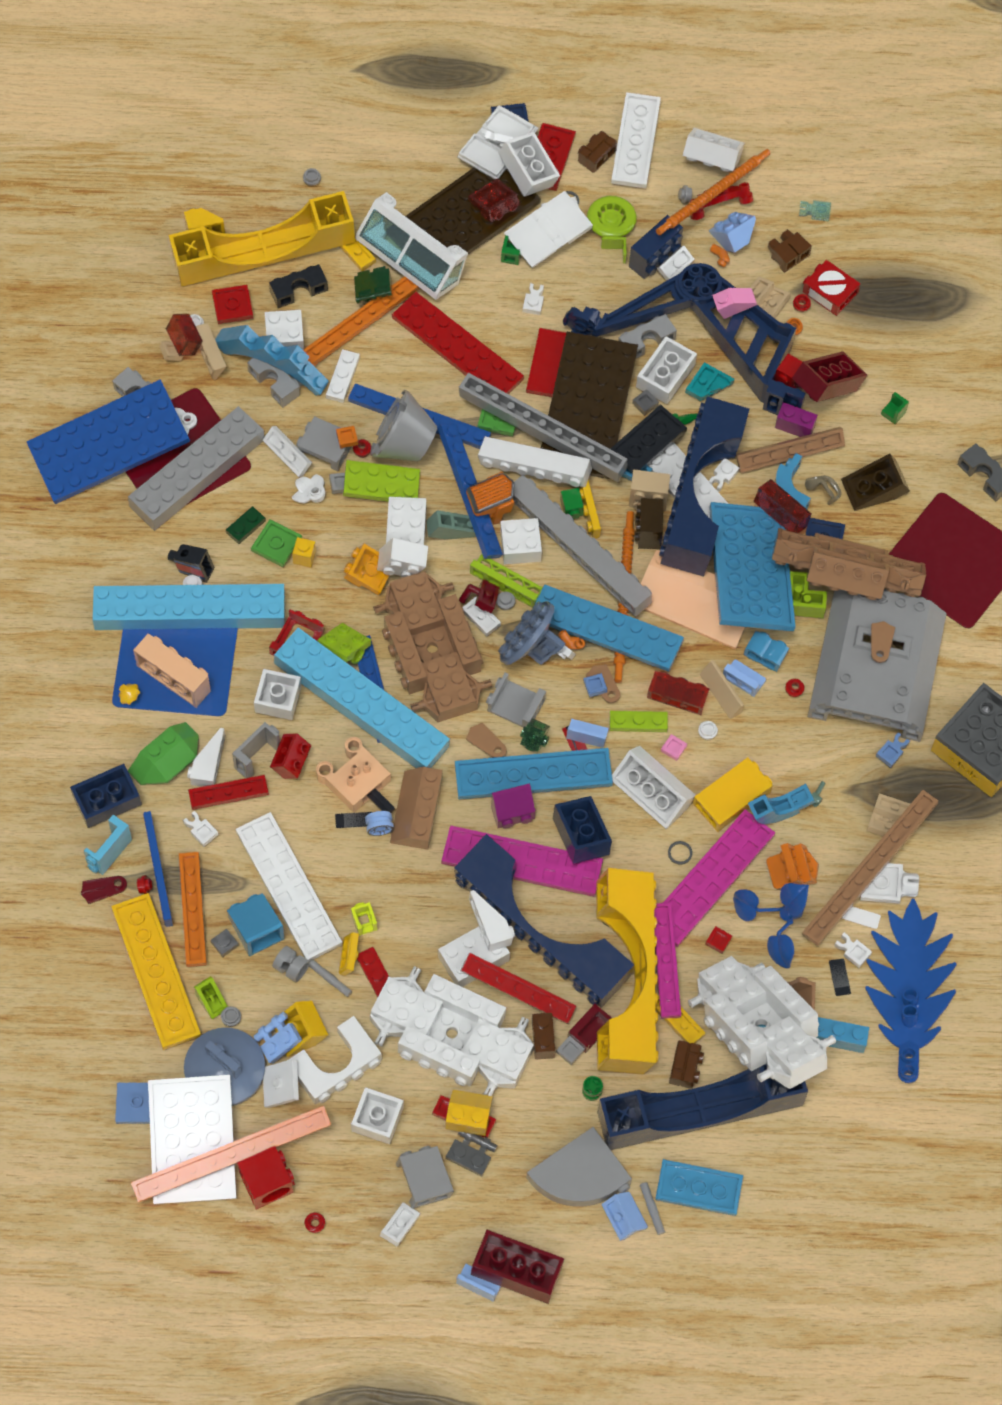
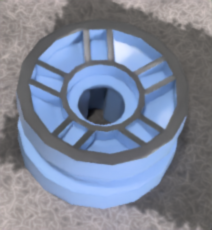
[365,811,394,836]

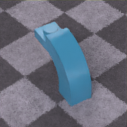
[774,453,811,520]
[748,784,815,824]

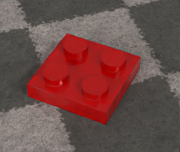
[212,284,254,324]

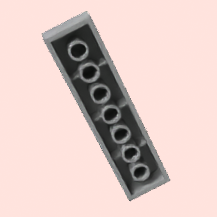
[128,406,264,531]

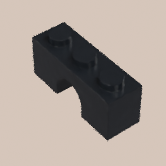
[269,264,328,308]

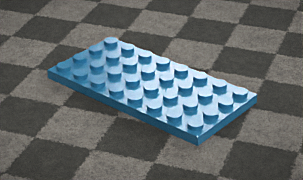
[709,502,796,631]

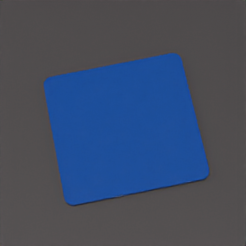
[112,628,238,717]

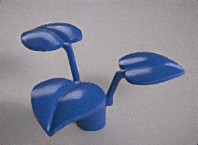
[733,883,809,968]

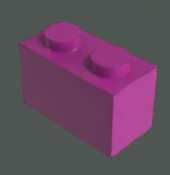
[775,402,818,437]

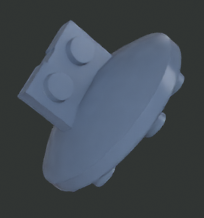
[498,601,565,665]
[184,1028,265,1106]

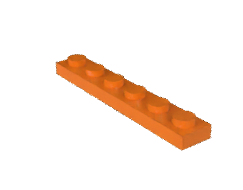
[179,852,207,967]

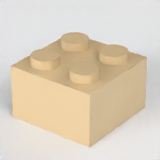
[629,470,670,511]

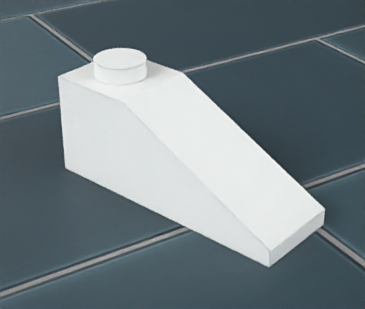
[187,728,225,787]
[469,890,515,952]

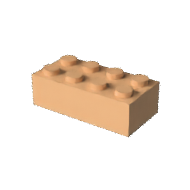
[133,634,211,708]

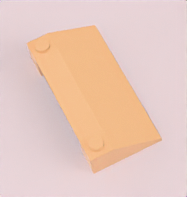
[641,550,746,650]

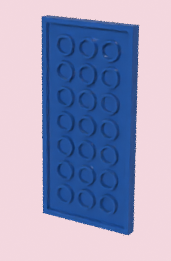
[26,379,190,504]

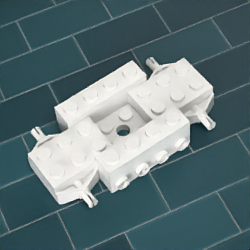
[688,956,836,1089]
[370,967,534,1096]

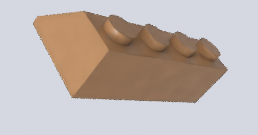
[390,767,443,850]

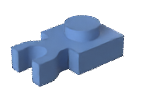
[876,732,910,768]

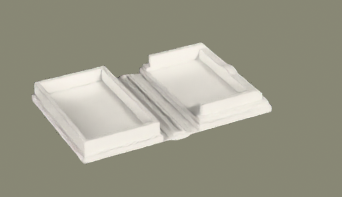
[457,105,538,180]
[504,191,593,268]

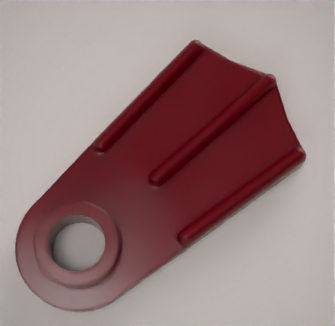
[81,876,127,904]

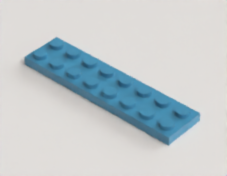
[535,584,684,672]
[455,748,613,800]

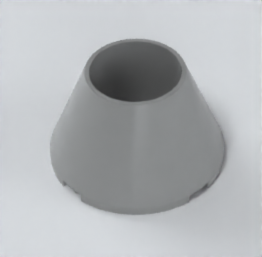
[370,390,437,462]

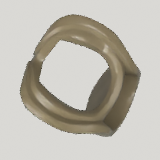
[805,475,842,505]

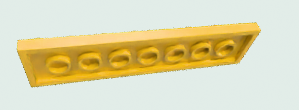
[111,893,201,1050]

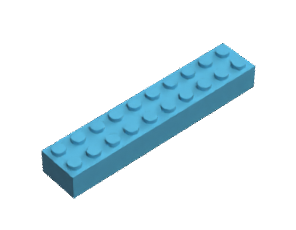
[93,584,285,630]
[274,628,450,768]

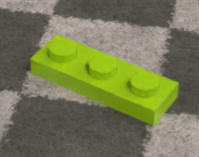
[610,711,668,732]

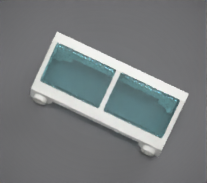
[355,192,468,299]

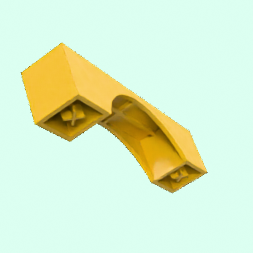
[169,191,355,287]
[596,868,659,1075]

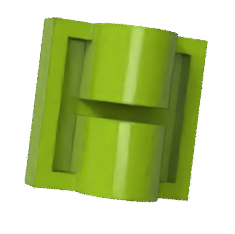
[317,623,371,664]

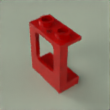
[269,609,324,656]

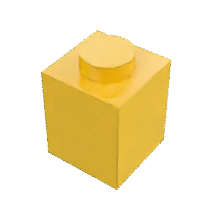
[292,537,316,568]

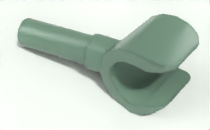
[812,781,825,807]

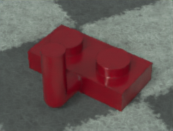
[459,579,500,613]

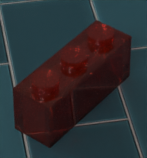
[753,479,812,533]
[647,671,710,716]

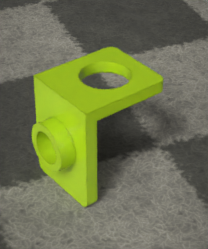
[601,236,627,264]

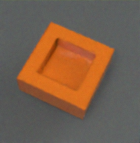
[336,426,358,448]

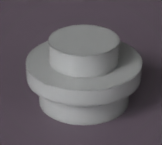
[303,168,321,186]
[678,185,692,203]
[496,592,515,610]
[221,1007,241,1027]

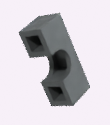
[957,444,1002,502]

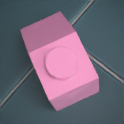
[713,288,757,319]

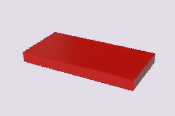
[537,123,576,191]
[526,328,566,397]

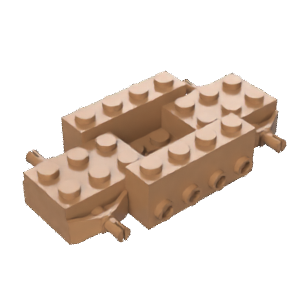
[772,528,926,600]
[373,571,492,722]

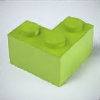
[790,571,827,618]

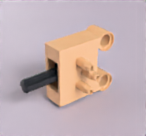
[316,737,395,813]

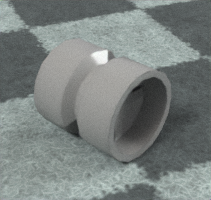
[272,946,310,983]

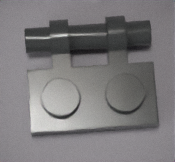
[446,1132,498,1177]

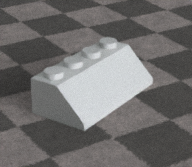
[612,746,696,829]

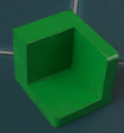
[501,235,521,265]
[881,392,909,424]

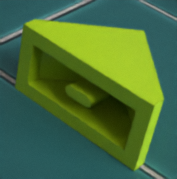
[194,976,228,1019]

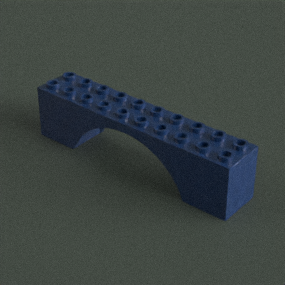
[659,396,750,577]
[454,834,634,1008]
[597,1063,808,1150]

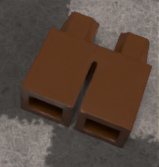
[768,229,812,273]

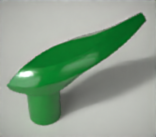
[672,413,697,425]

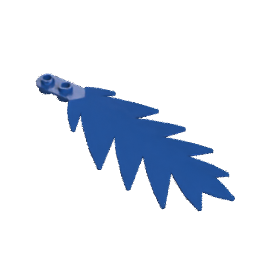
[865,899,957,1083]

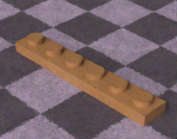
[736,427,845,473]

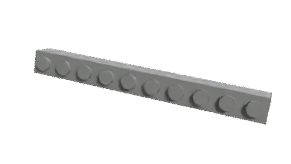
[459,373,628,482]
[513,475,652,617]

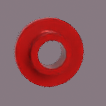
[793,294,811,312]
[353,439,371,457]
[785,679,805,697]
[137,875,153,894]
[305,1212,325,1233]

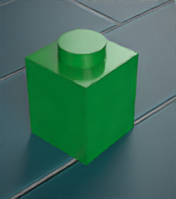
[560,488,584,519]

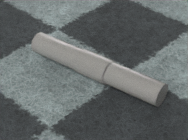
[309,959,352,997]
[640,1182,665,1235]

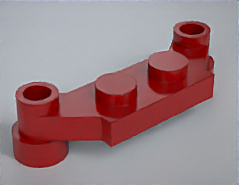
[690,182,754,220]

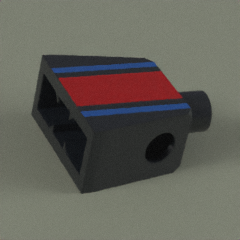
[168,544,215,583]

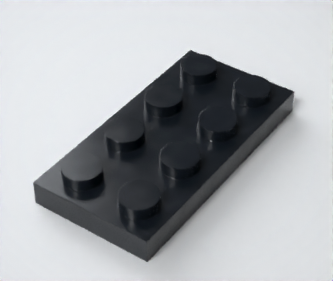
[610,404,687,474]

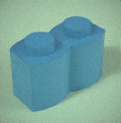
[744,631,789,672]

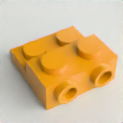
[343,543,389,595]

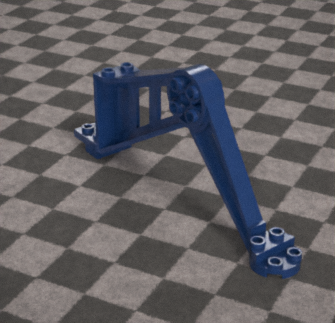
[563,263,806,416]

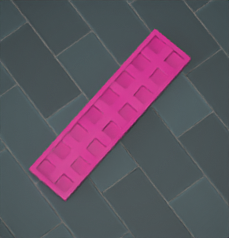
[663,809,775,947]
[441,825,603,897]

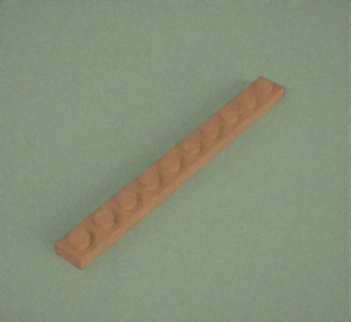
[802,790,939,946]

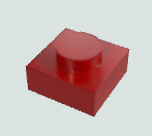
[705,926,733,954]

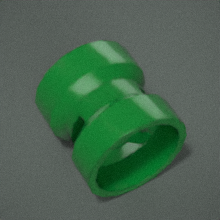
[582,1076,603,1101]

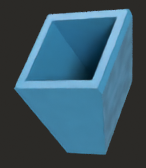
[227,893,285,957]

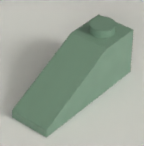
[426,510,476,540]

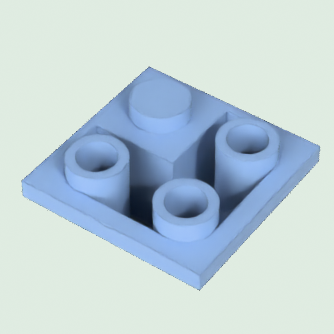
[709,212,756,252]

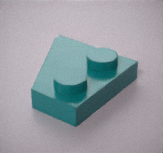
[685,362,734,401]

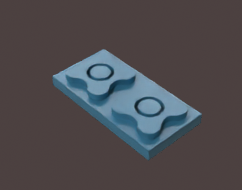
[655,1159,743,1216]

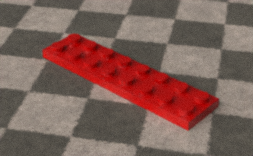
[392,292,524,394]

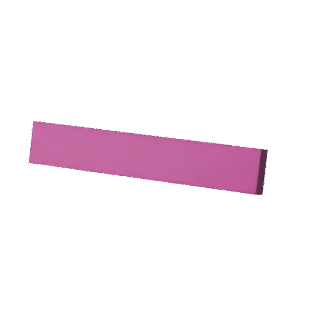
[654,903,681,1019]

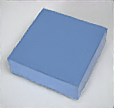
[583,673,607,697]

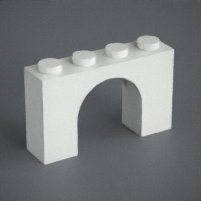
[289,1016,382,1105]

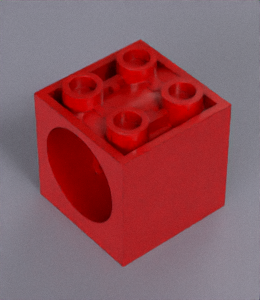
[237,1146,295,1210]

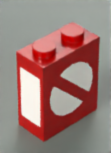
[803,259,861,316]

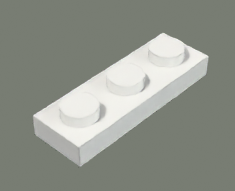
[326,349,360,403]
[263,426,312,477]

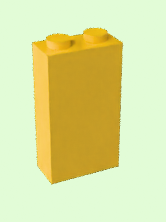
[693,757,773,832]

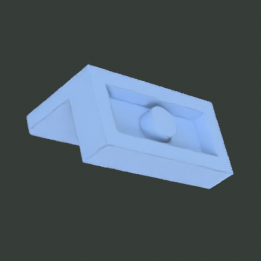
[723,659,766,697]
[566,718,609,748]
[601,1192,648,1241]
[456,1264,501,1302]

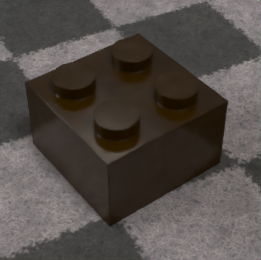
[635,498,663,550]

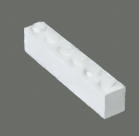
[478,437,592,487]

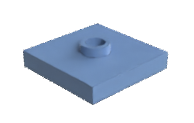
[115,1083,150,1124]

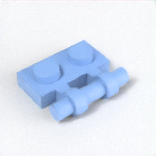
[254,1012,302,1064]

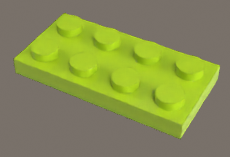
[343,460,420,502]

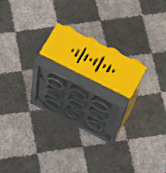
[931,683,1002,798]

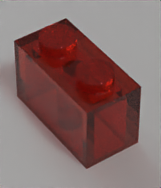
[166,314,203,356]

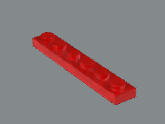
[460,953,576,1024]

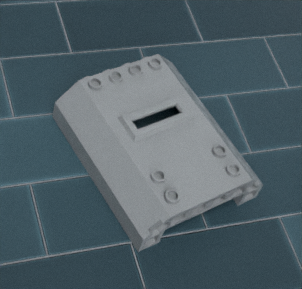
[807,589,946,742]

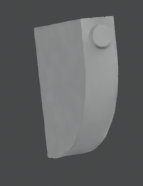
[526,1127,632,1207]

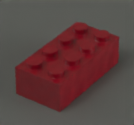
[792,351,868,402]
[471,1229,565,1304]

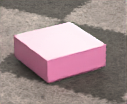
[661,734,687,761]

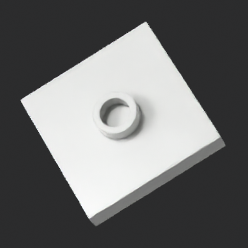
[263,1059,299,1108]

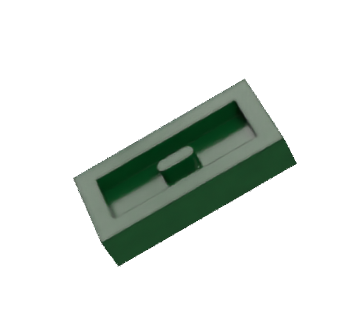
[226,506,266,544]

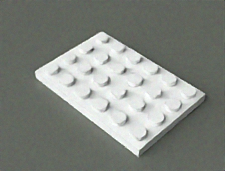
[148,1075,236,1204]

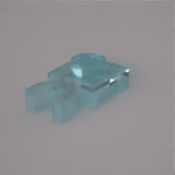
[799,201,831,221]

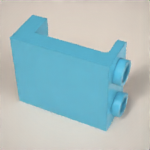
[84,815,132,875]

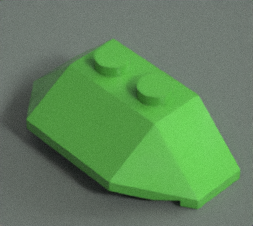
[128,722,199,785]

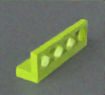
[470,554,543,608]

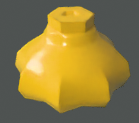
[119,683,140,705]

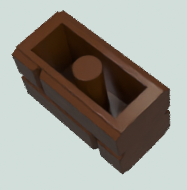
[578,131,617,173]
[532,1013,556,1060]
[669,1040,704,1089]

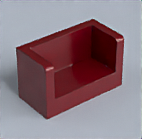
[568,1004,612,1053]

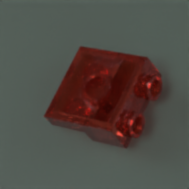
[468,179,520,222]

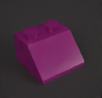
[491,783,535,829]

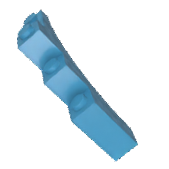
[215,325,329,396]

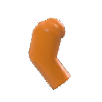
[710,244,730,267]
[558,630,585,650]

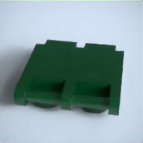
[354,266,392,304]

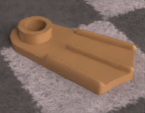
[871,621,895,663]
[586,664,620,703]
[466,723,507,758]

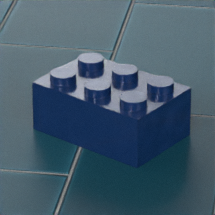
[629,215,683,279]
[70,764,142,828]
[553,796,612,864]

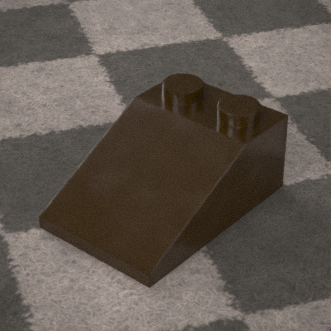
[841,453,910,510]

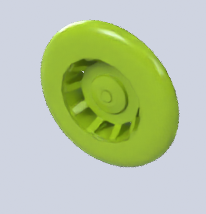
[587,196,637,237]

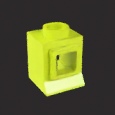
[351,902,377,936]

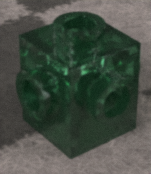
[520,719,550,752]

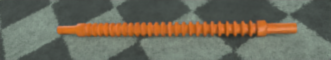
[656,149,771,235]
[614,511,635,683]

